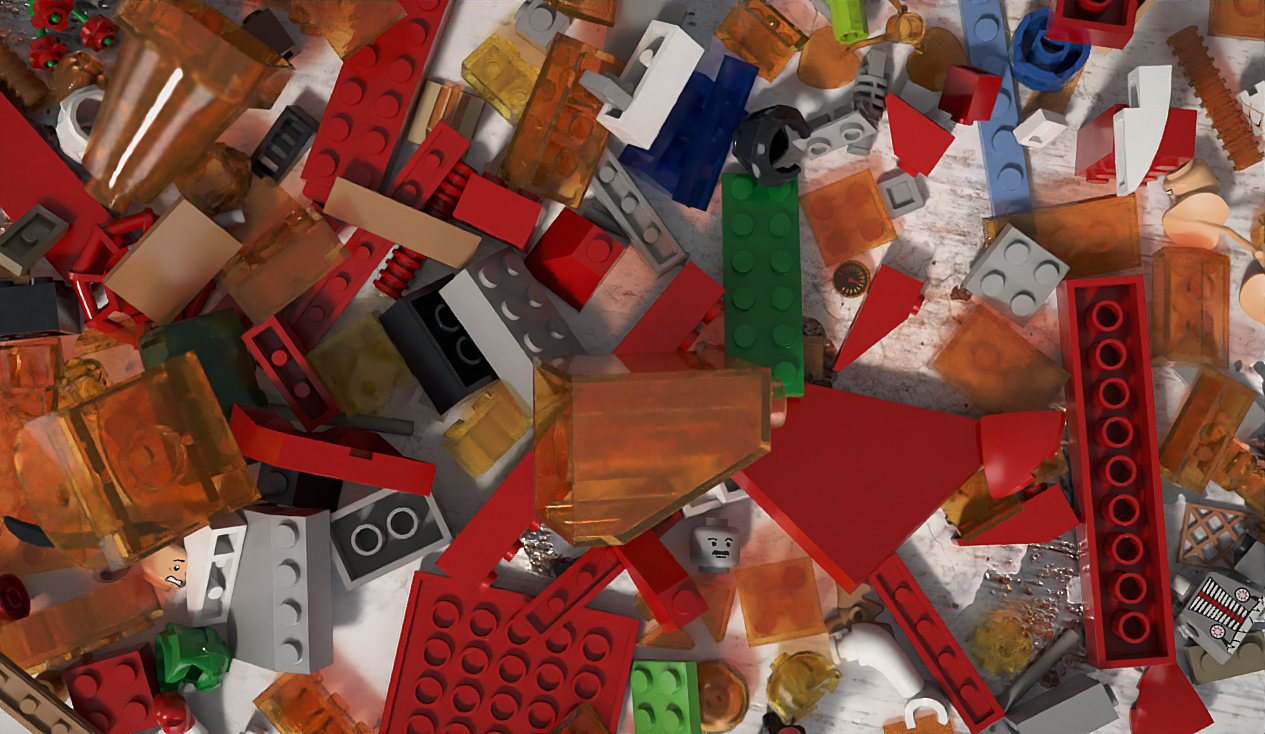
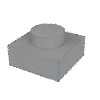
[578,69,633,112]

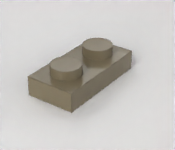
[0,203,70,277]
[1183,629,1265,685]

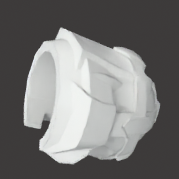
[56,84,137,166]

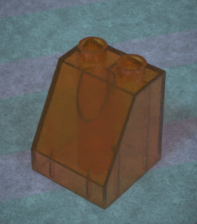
[532,350,787,548]

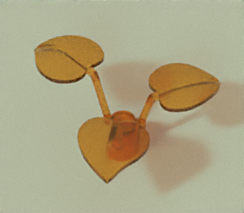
[796,0,969,92]

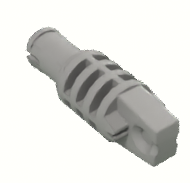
[847,49,890,156]

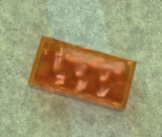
[0,573,164,675]

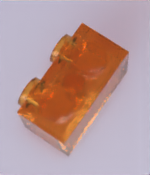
[714,0,810,84]

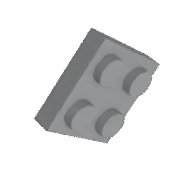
[961,222,1071,328]

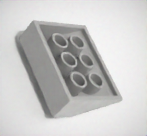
[227,504,333,675]

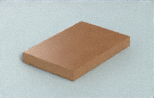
[102,194,243,329]

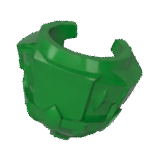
[155,622,232,693]

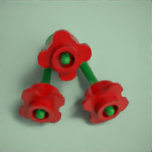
[27,0,120,70]

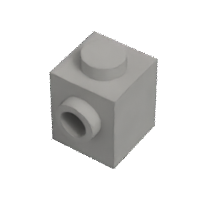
[514,0,570,57]

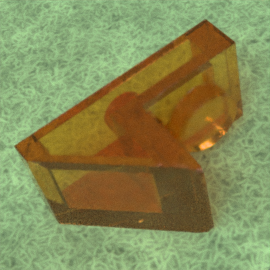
[634,590,696,650]

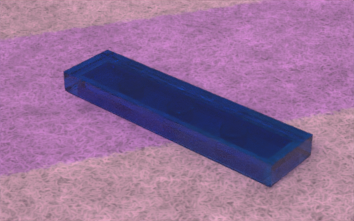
[671,54,760,211]

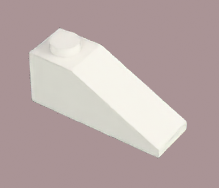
[184,500,247,628]

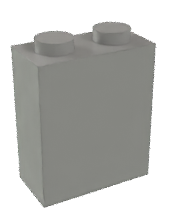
[1003,673,1119,734]

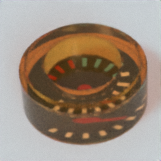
[831,260,871,299]

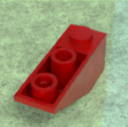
[950,480,1080,546]

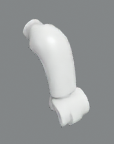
[829,622,950,729]

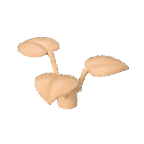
[1162,191,1265,325]

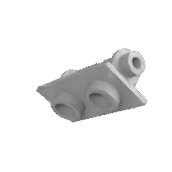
[792,99,878,160]

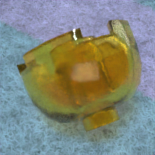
[765,650,843,725]

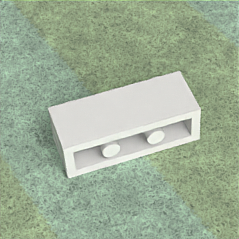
[596,20,705,150]

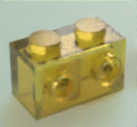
[461,32,549,128]

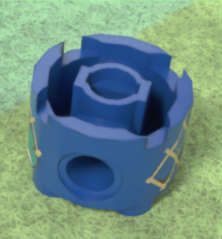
[1008,6,1091,93]

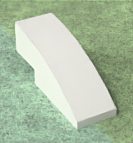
[1113,65,1172,197]

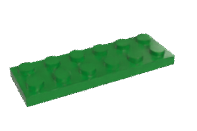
[721,173,804,397]

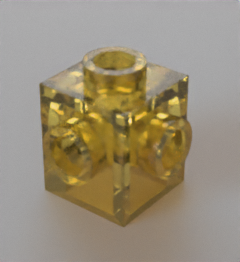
[971,618,1031,677]

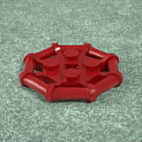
[67,208,217,350]

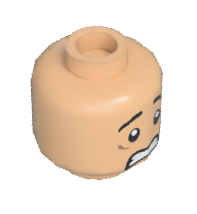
[1162,158,1221,204]
[141,532,188,592]

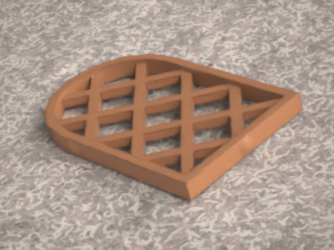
[1176,502,1265,575]

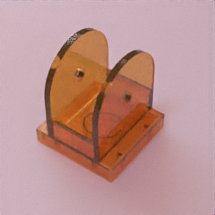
[14,350,261,571]

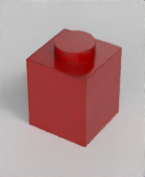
[938,64,1003,126]

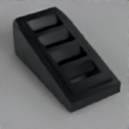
[245,105,320,189]

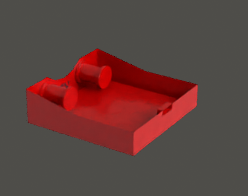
[223,402,437,497]

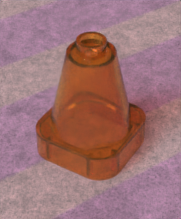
[81,0,296,213]

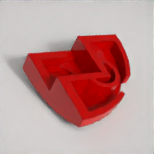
[981,411,1066,499]
[1129,664,1215,734]

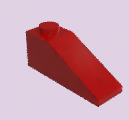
[830,264,925,373]
[605,515,710,635]

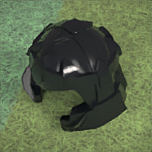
[732,104,811,188]

